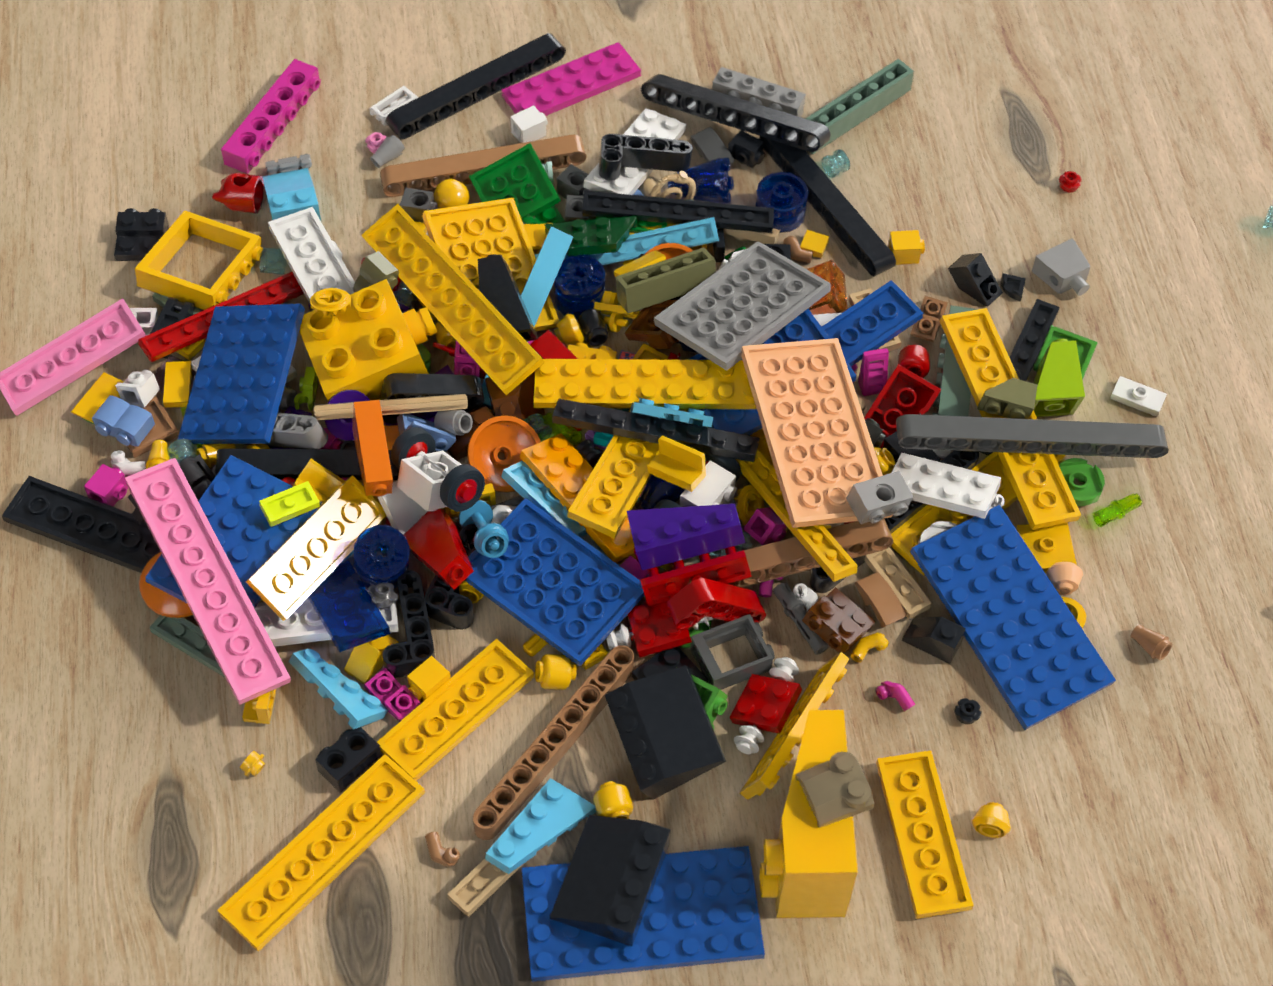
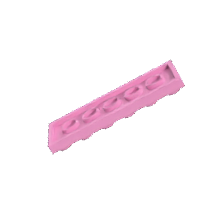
[0,298,147,416]

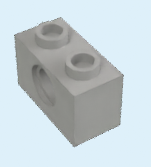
[846,471,913,524]

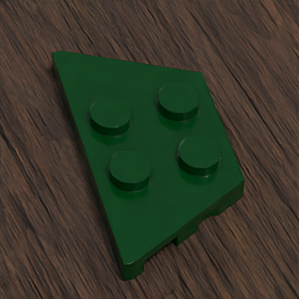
[545,216,637,256]

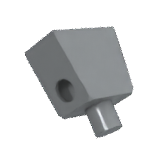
[1032,238,1090,296]

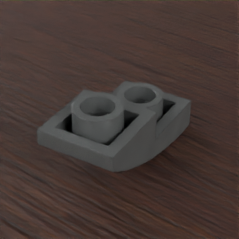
[690,127,735,174]

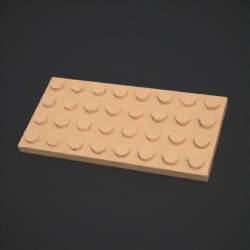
[741,338,893,528]

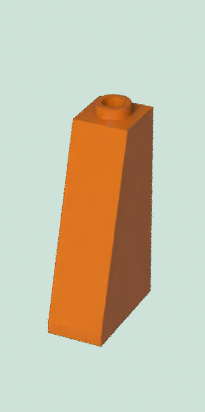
[352,400,393,497]

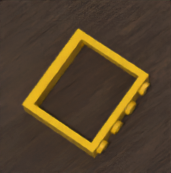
[135,210,263,310]

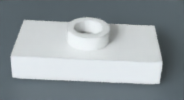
[1110,376,1167,417]

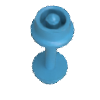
[459,500,509,558]

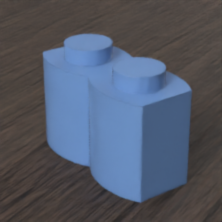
[92,395,155,447]

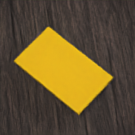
[71,372,124,424]

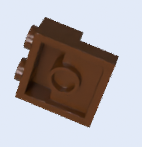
[624,300,679,349]
[802,587,876,654]

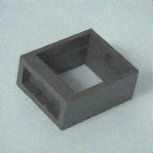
[690,614,775,690]

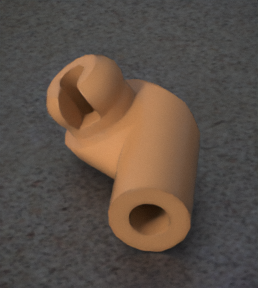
[783,236,813,263]
[425,832,460,867]

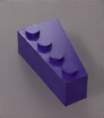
[627,504,745,570]

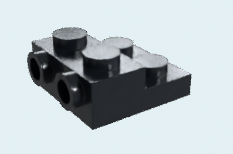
[114,208,169,261]

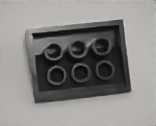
[605,665,726,799]
[550,815,671,946]

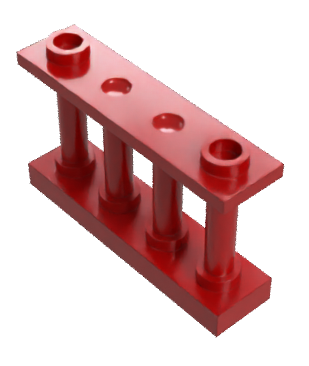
[633,546,752,606]

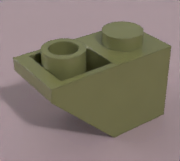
[977,378,1037,419]

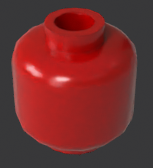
[898,345,930,379]

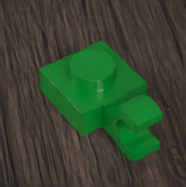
[522,205,565,224]

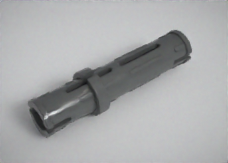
[773,582,830,655]

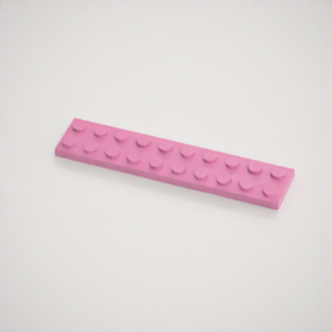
[125,458,291,705]

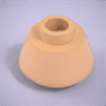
[1046,562,1083,595]

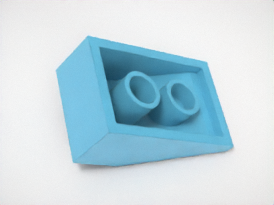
[262,168,321,221]

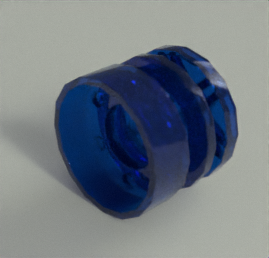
[555,255,606,320]
[354,525,410,588]

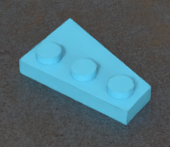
[630,398,713,427]

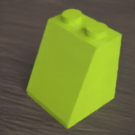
[1033,338,1085,417]

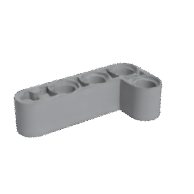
[266,410,328,449]

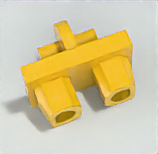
[593,291,640,332]

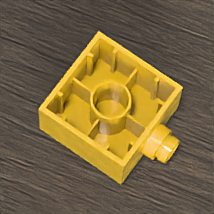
[299,279,438,401]

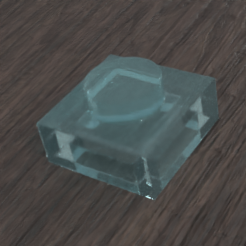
[259,248,287,274]

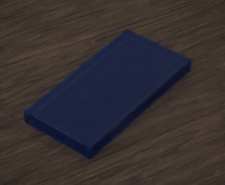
[308,561,390,653]

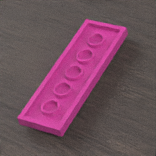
[502,42,641,116]

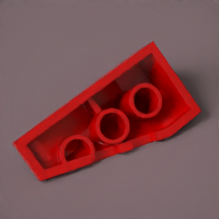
[864,364,942,449]

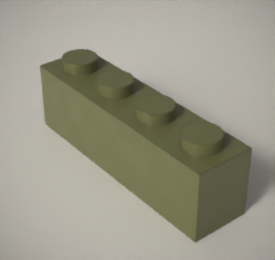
[615,248,716,313]

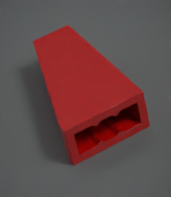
[399,508,473,590]

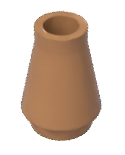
[1131,624,1173,660]

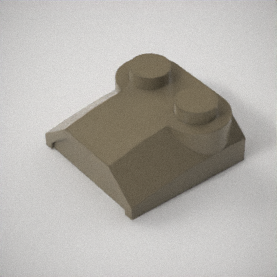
[795,752,875,828]

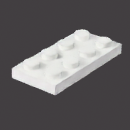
[892,453,1001,519]

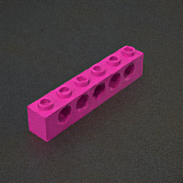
[221,59,321,174]

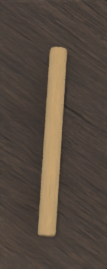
[314,394,468,420]

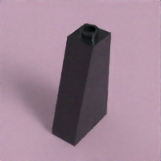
[478,254,538,341]

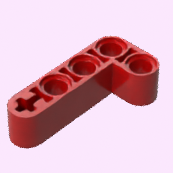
[666,578,766,630]

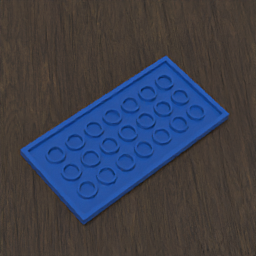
[910,505,1116,731]
[522,846,765,982]

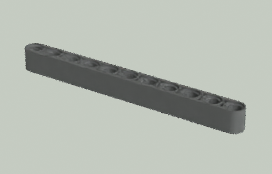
[896,414,1169,458]

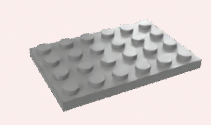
[654,241,831,371]

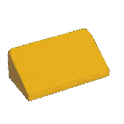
[614,250,666,277]

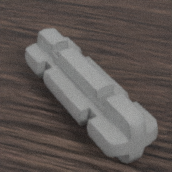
[265,154,312,175]

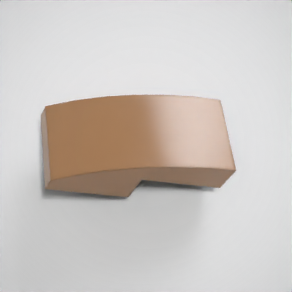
[910,296,948,342]
[855,572,908,628]

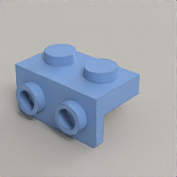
[397,414,456,452]

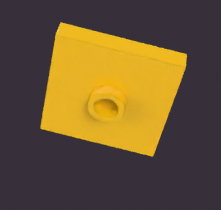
[1016,523,1077,573]

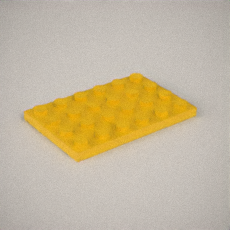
[422,198,559,331]

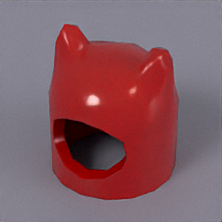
[212,173,264,214]

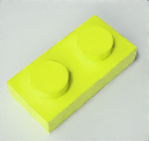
[259,481,320,527]

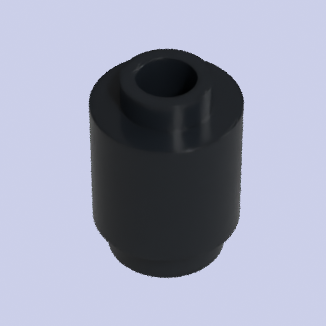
[578,309,608,346]

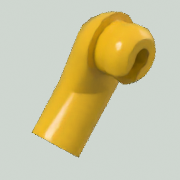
[850,632,889,663]

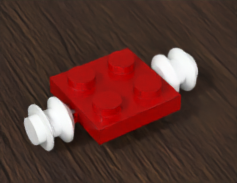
[606,601,713,657]
[729,657,802,754]

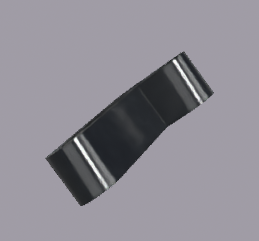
[599,134,693,180]
[380,373,484,424]
[425,524,478,630]
[383,570,435,678]

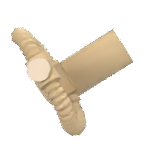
[638,171,696,200]

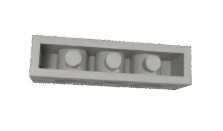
[712,67,806,117]

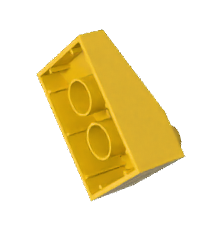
[759,710,858,918]

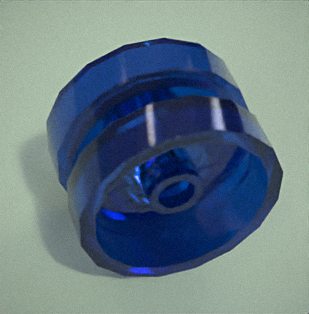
[755,172,808,233]

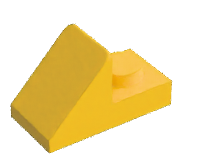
[344,633,399,685]

